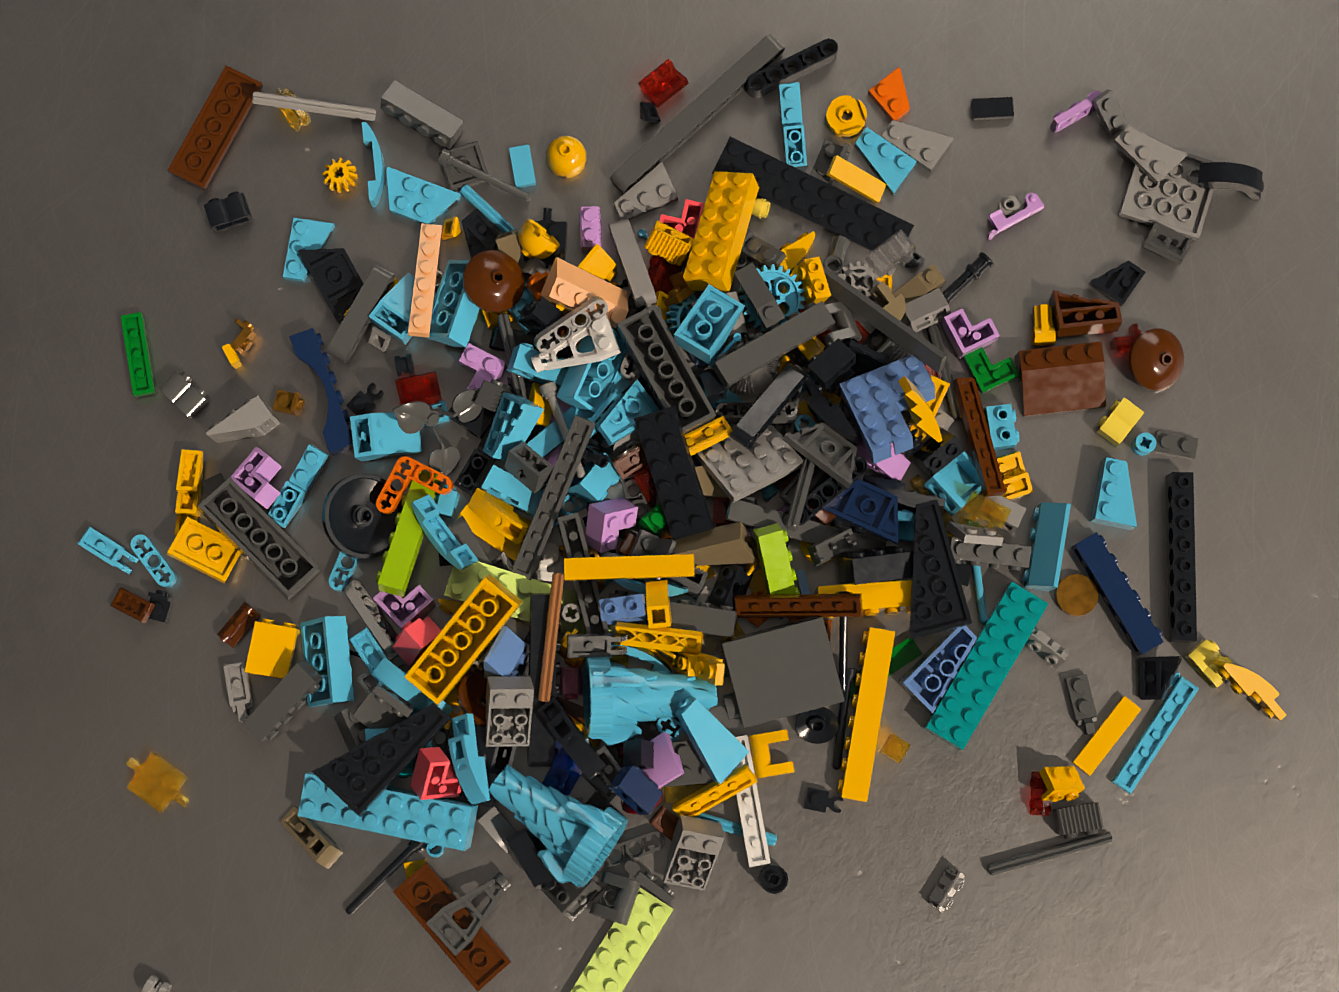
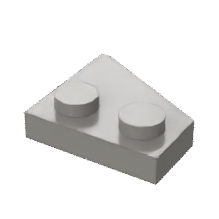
[947,521,1004,546]

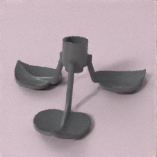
[392,388,482,476]

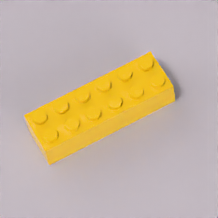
[683,171,759,293]
[405,574,523,705]
[815,580,912,619]

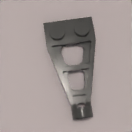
[426,872,511,956]

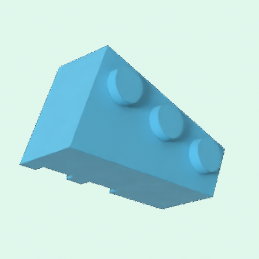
[483,392,544,461]
[1090,457,1137,530]
[482,465,545,517]

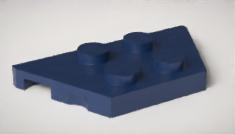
[823,479,899,544]

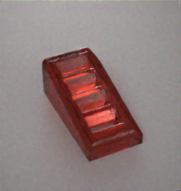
[634,464,657,508]

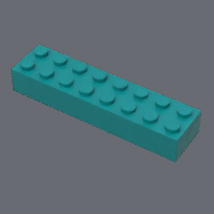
[923,582,1049,751]

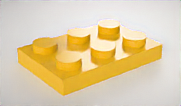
[166,517,241,584]

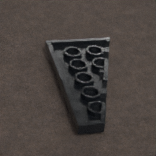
[909,499,972,640]
[312,703,451,816]

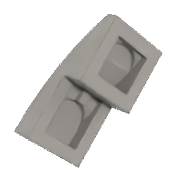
[478,806,517,853]

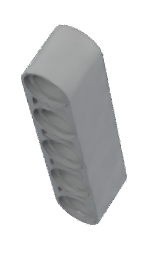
[608,219,657,308]

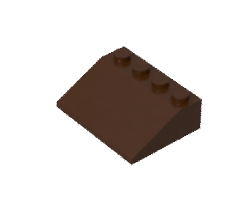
[1014,341,1106,417]

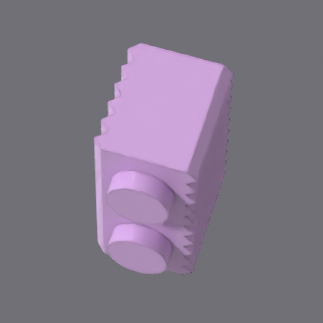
[579,206,602,254]

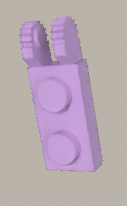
[1050,90,1102,133]

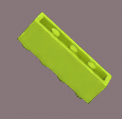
[753,523,800,595]

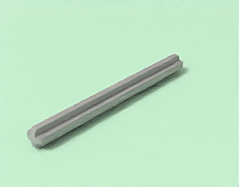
[252,91,376,121]

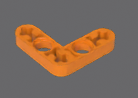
[376,456,454,514]

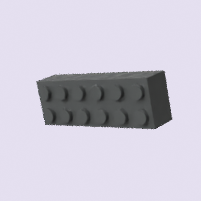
[616,305,716,435]
[198,477,320,601]

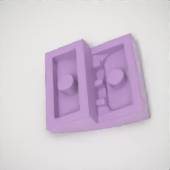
[642,732,684,789]

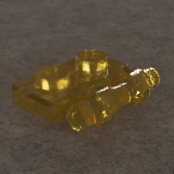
[957,491,1011,529]

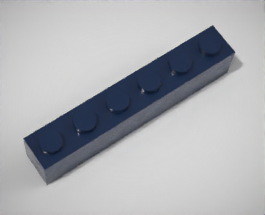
[1071,532,1164,656]

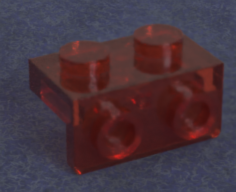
[638,59,689,108]
[648,255,685,296]
[395,371,442,405]

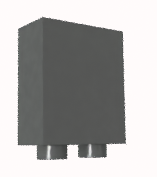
[712,617,845,728]

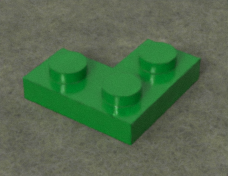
[963,347,1019,394]

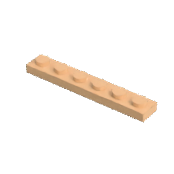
[408,223,442,338]

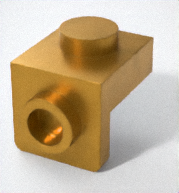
[230,319,257,354]

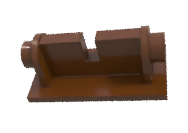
[217,602,261,648]

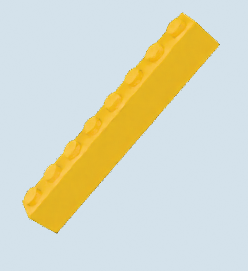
[837,627,895,802]

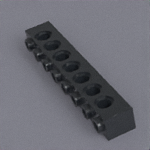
[1166,472,1197,643]

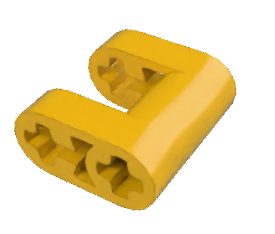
[748,729,795,778]

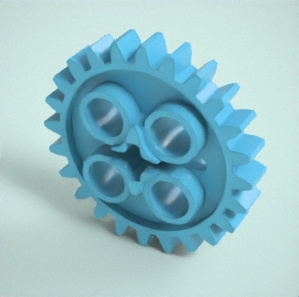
[739,264,806,332]

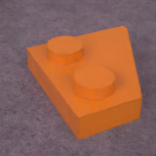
[868,67,910,121]

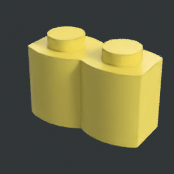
[1097,397,1144,447]
[1184,639,1233,689]

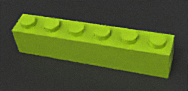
[375,471,441,597]

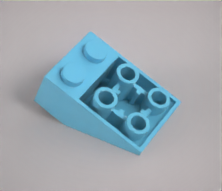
[368,273,437,345]
[350,412,422,462]

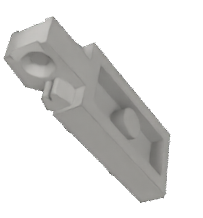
[223,661,253,722]

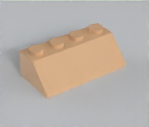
[540,257,629,330]

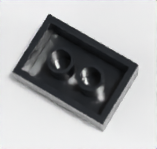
[838,546,913,585]

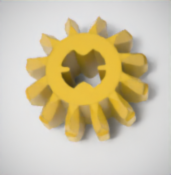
[322,157,358,193]

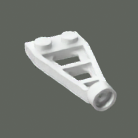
[531,314,621,373]

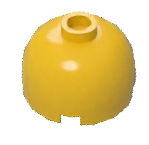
[546,136,587,178]
[518,219,560,259]

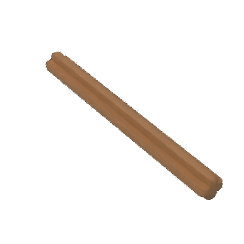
[538,573,564,702]

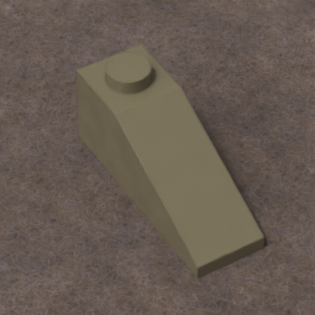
[892,264,946,303]
[280,806,343,869]

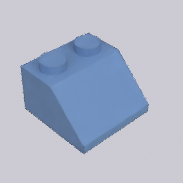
[484,626,529,679]

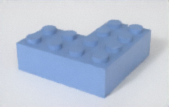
[839,355,935,464]

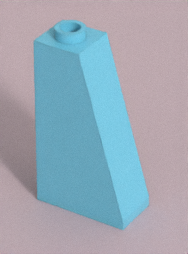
[675,696,749,784]

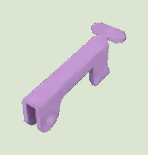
[987,193,1044,240]

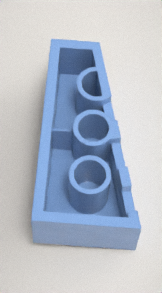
[898,626,977,713]

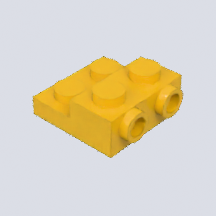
[797,256,831,304]

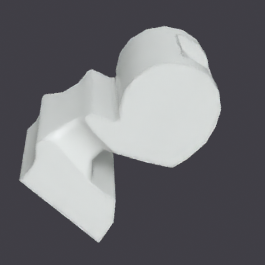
[535,543,560,583]

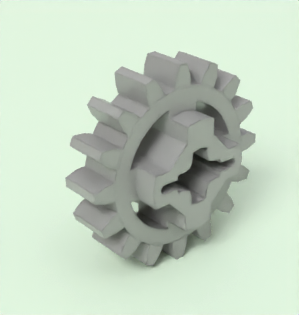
[838,261,881,301]

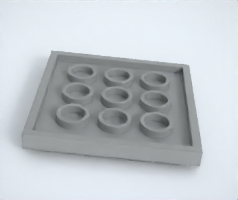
[1119,148,1215,241]
[694,410,804,503]

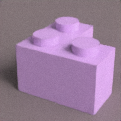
[940,308,1000,359]
[459,343,507,389]
[856,436,911,481]
[230,446,282,509]
[585,497,638,553]
[373,585,436,631]

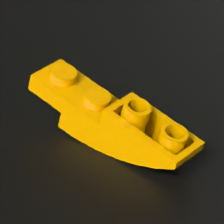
[768,231,816,287]
[468,488,532,545]
[668,651,725,685]
[1213,660,1286,721]

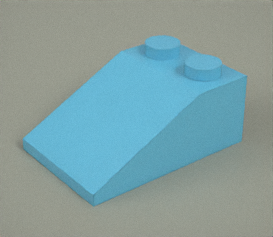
[674,285,745,365]

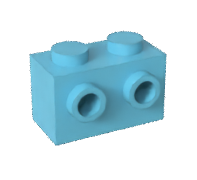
[984,404,1019,450]

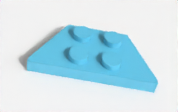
[386,167,461,224]

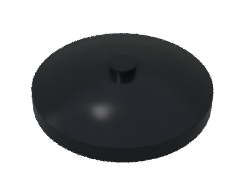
[322,474,403,559]

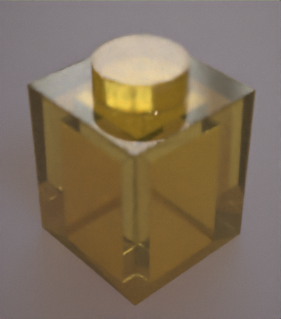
[879,734,911,764]

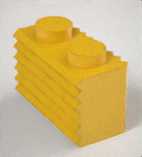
[644,220,694,266]

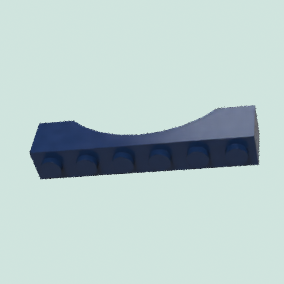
[289,328,353,456]

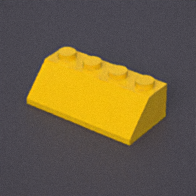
[549,244,617,318]

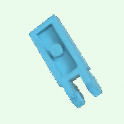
[78,526,139,574]

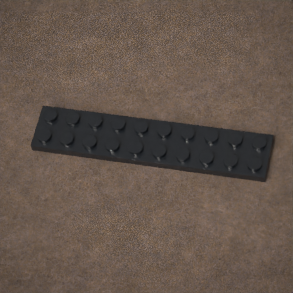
[712,136,914,263]

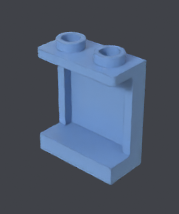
[599,594,648,625]

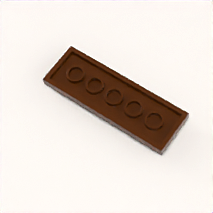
[167,65,263,190]
[393,862,511,991]

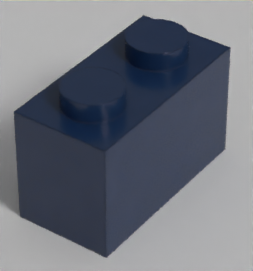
[608,765,664,815]

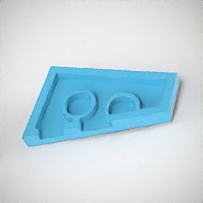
[854,127,917,195]
[283,218,335,282]
[598,379,659,446]

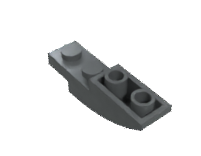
[741,229,786,270]

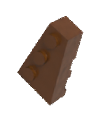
[1049,290,1122,338]

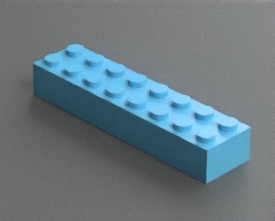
[298,772,478,851]

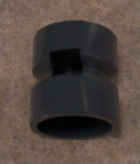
[758,864,788,894]

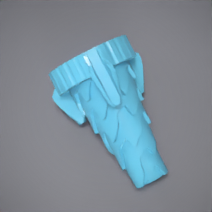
[583,657,718,745]
[489,764,628,887]

